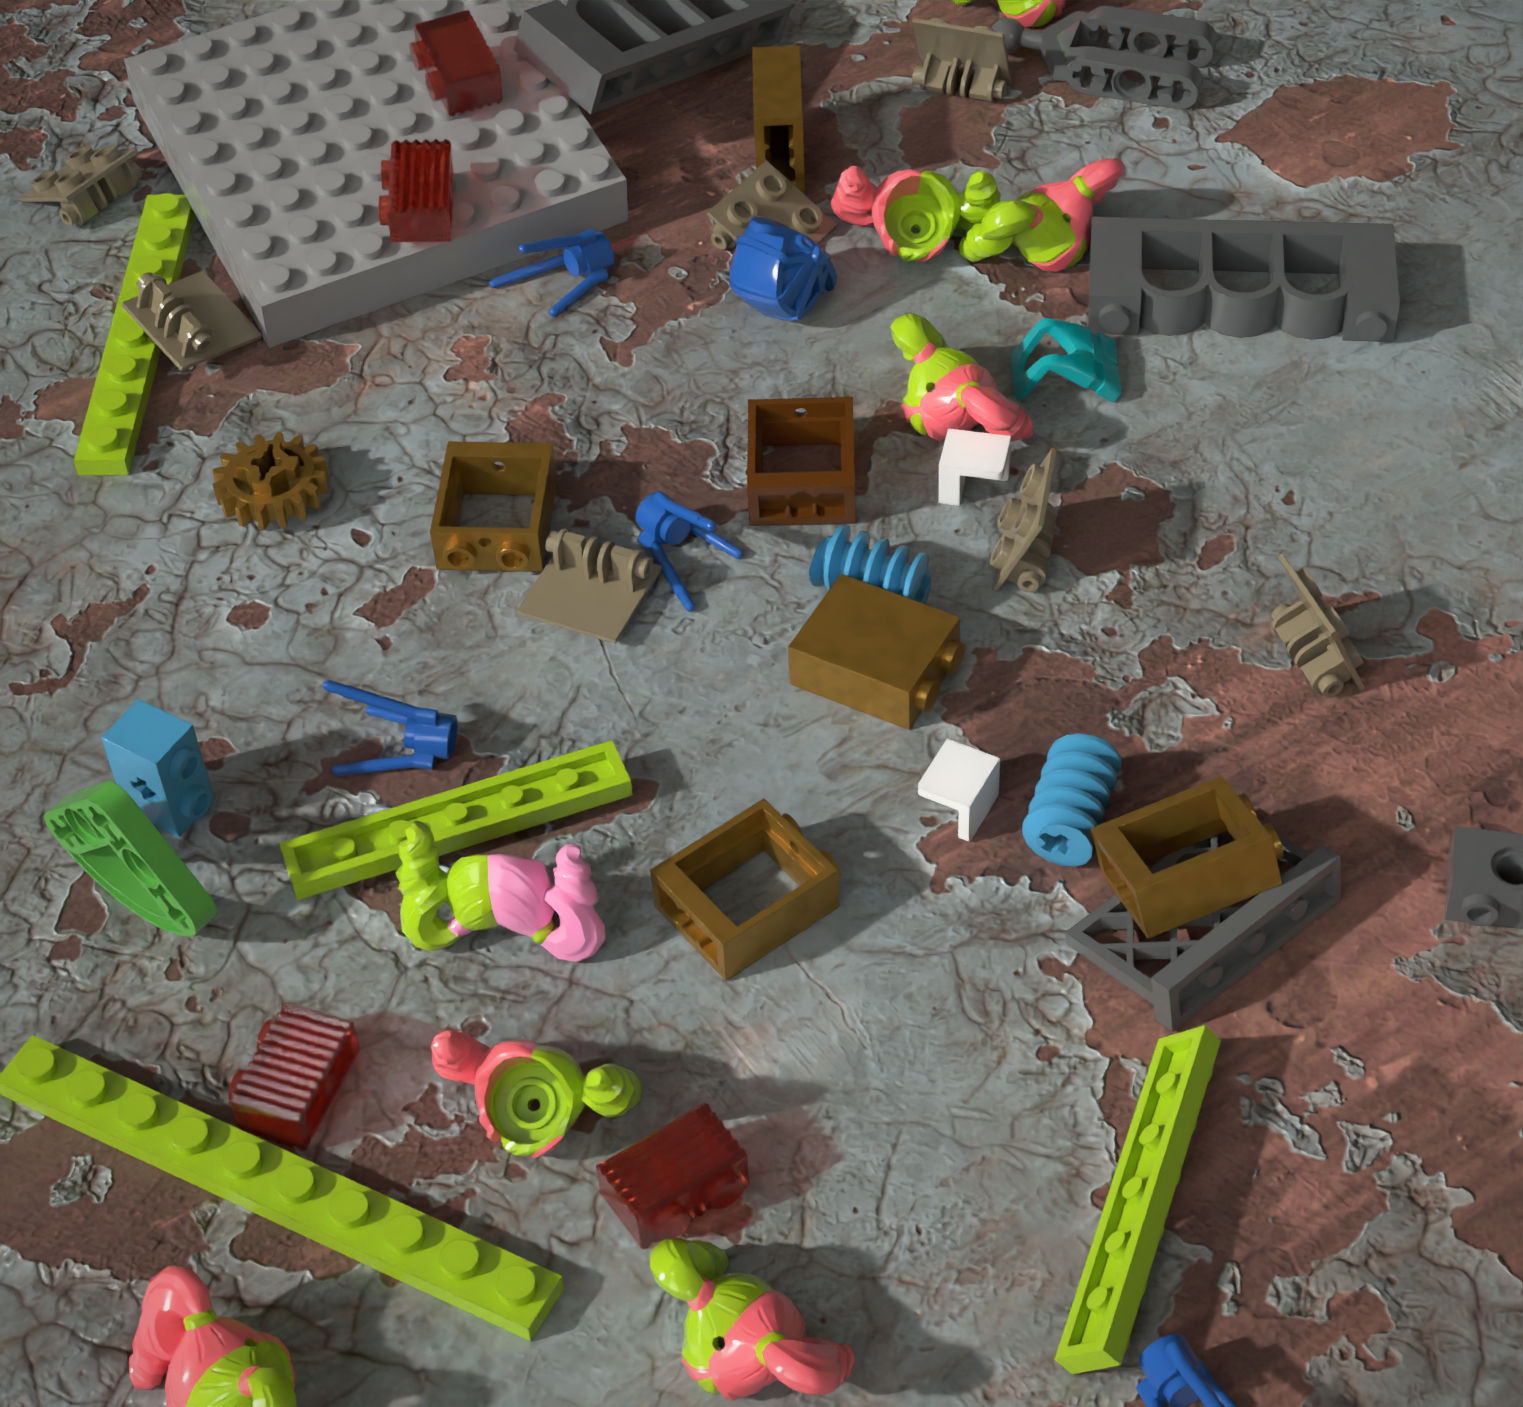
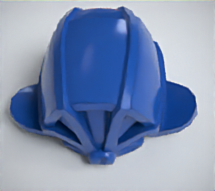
[729,216,837,321]

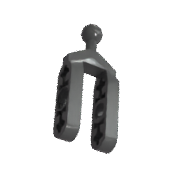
[991,6,1218,109]

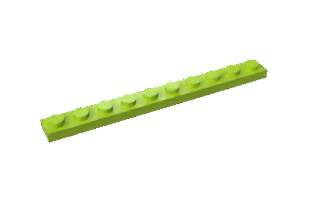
[0,1035,564,1342]

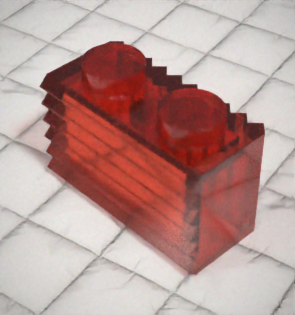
[409,9,503,117]
[379,139,454,243]
[228,1002,360,1151]
[596,1102,750,1249]

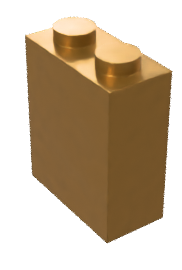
[752,45,805,193]
[788,574,965,730]

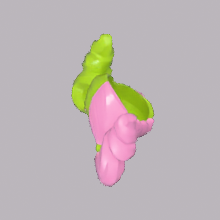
[395,821,606,963]

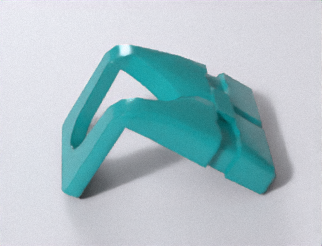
[1011,318,1122,402]

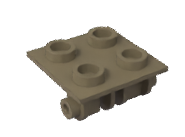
[912,18,1012,102]
[19,145,142,226]
[707,160,838,250]
[121,271,263,371]
[990,447,1057,592]
[517,528,662,644]
[1271,554,1365,698]

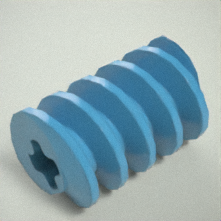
[809,524,931,605]
[1022,733,1122,867]

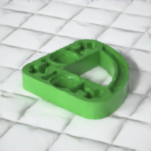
[44,781,218,937]

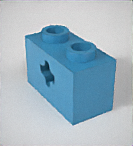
[101,699,214,838]

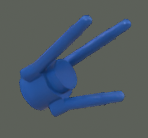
[489,229,614,317]
[636,491,743,612]
[323,680,458,776]
[1136,1334,1238,1407]

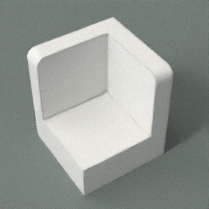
[939,428,1011,506]
[918,738,1000,842]

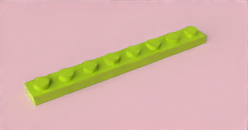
[74,193,196,476]

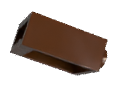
[747,397,856,526]

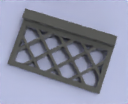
[1065,821,1342,1032]

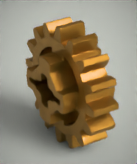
[212,432,329,530]

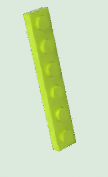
[279,740,633,900]
[1054,1025,1221,1374]

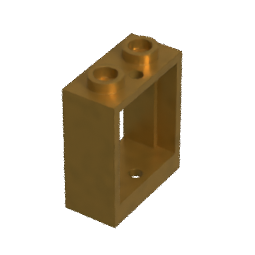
[430,441,557,572]
[1090,776,1283,938]
[650,798,841,981]

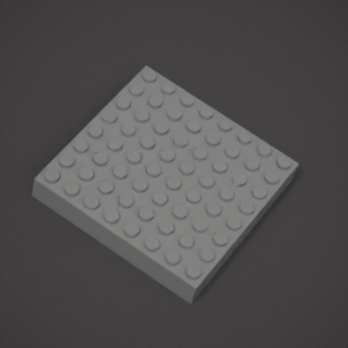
[124,0,628,348]

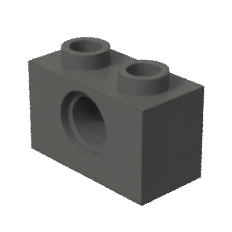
[1445,826,1523,929]

